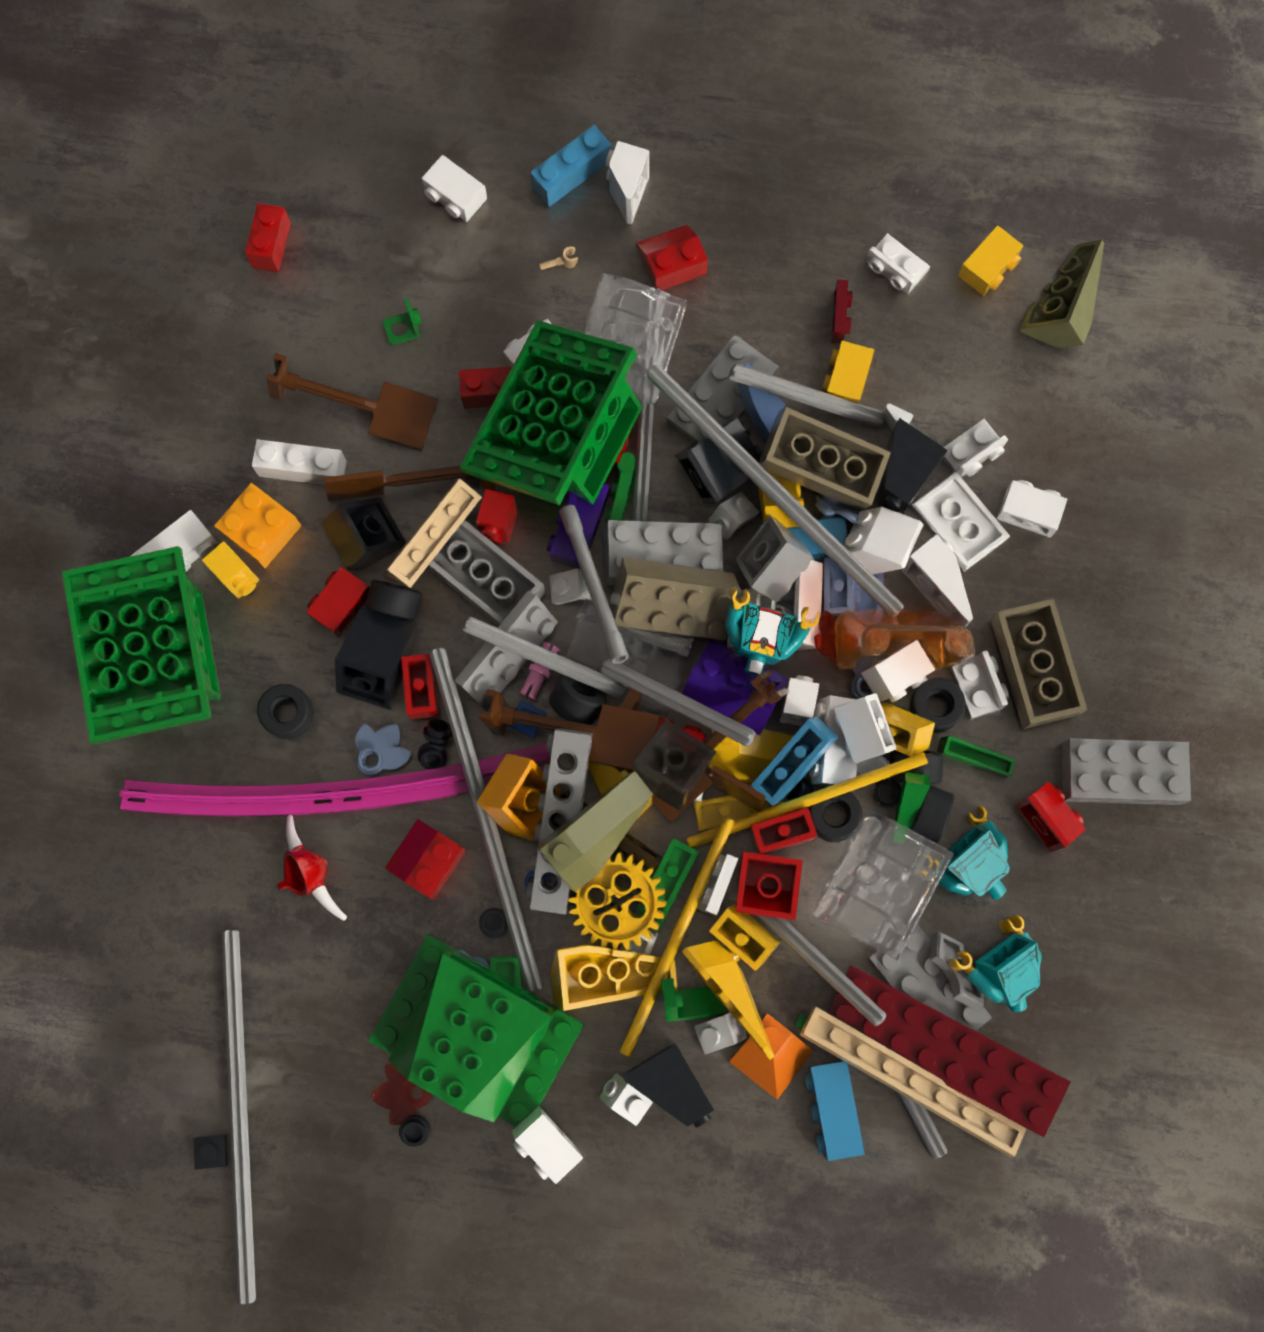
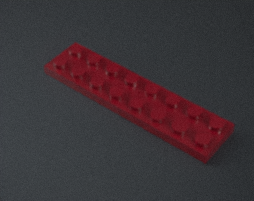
[826,965,1071,1137]

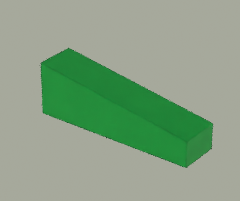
[937,735,1016,778]
[892,772,930,844]

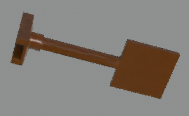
[267,353,438,451]
[324,466,496,501]
[637,670,789,822]
[619,688,766,812]
[479,689,661,774]

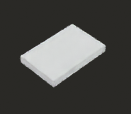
[911,472,1010,572]

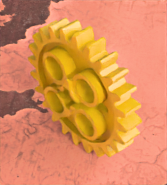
[568,852,667,950]

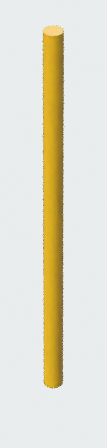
[686,752,928,848]
[619,817,735,1057]

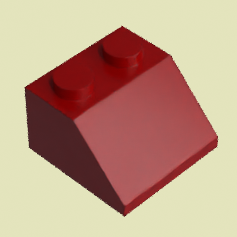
[636,225,708,291]
[1015,781,1086,853]
[385,819,466,900]
[735,852,803,921]

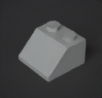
[735,515,813,602]

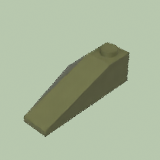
[1020,240,1104,348]
[538,770,653,892]

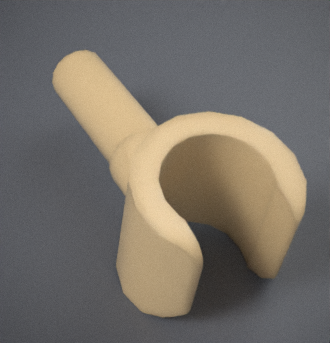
[539,246,578,270]

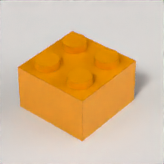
[214,482,302,568]
[477,753,562,841]

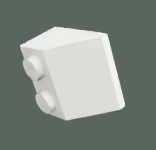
[606,141,649,225]
[844,507,924,574]

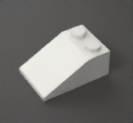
[901,534,973,634]

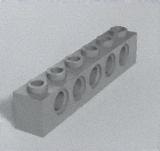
[526,728,593,915]

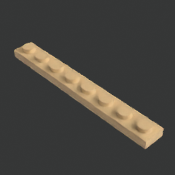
[800,1007,1026,1157]

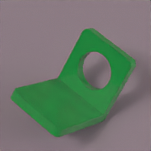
[383,298,422,345]

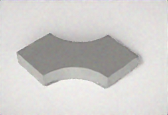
[930,931,984,1010]

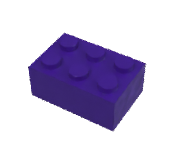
[682,640,789,736]

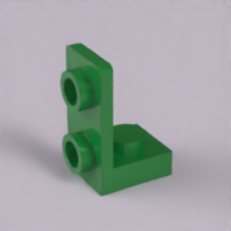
[661,978,726,1022]

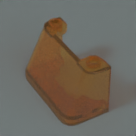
[835,610,975,670]

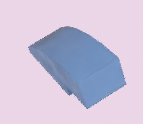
[738,363,786,443]

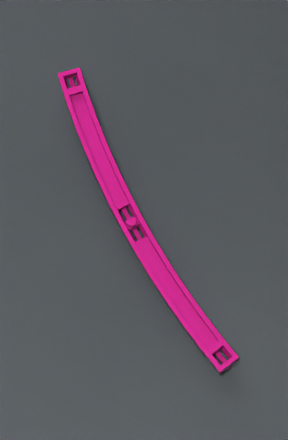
[119,743,550,816]

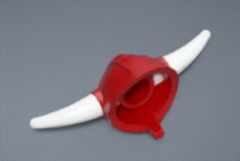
[276,815,347,920]

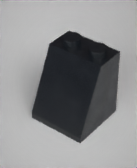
[675,418,763,503]
[877,418,948,515]
[335,606,417,710]
[622,1043,714,1128]

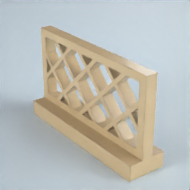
[382,478,482,588]

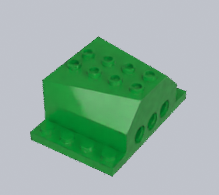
[459,320,643,505]
[62,546,221,745]
[368,934,585,1127]

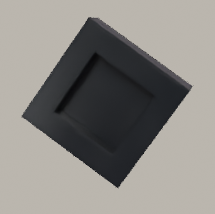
[193,1134,228,1169]

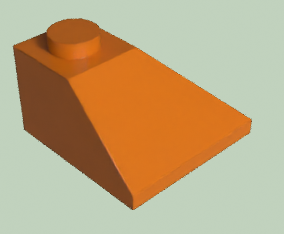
[729,1013,813,1100]

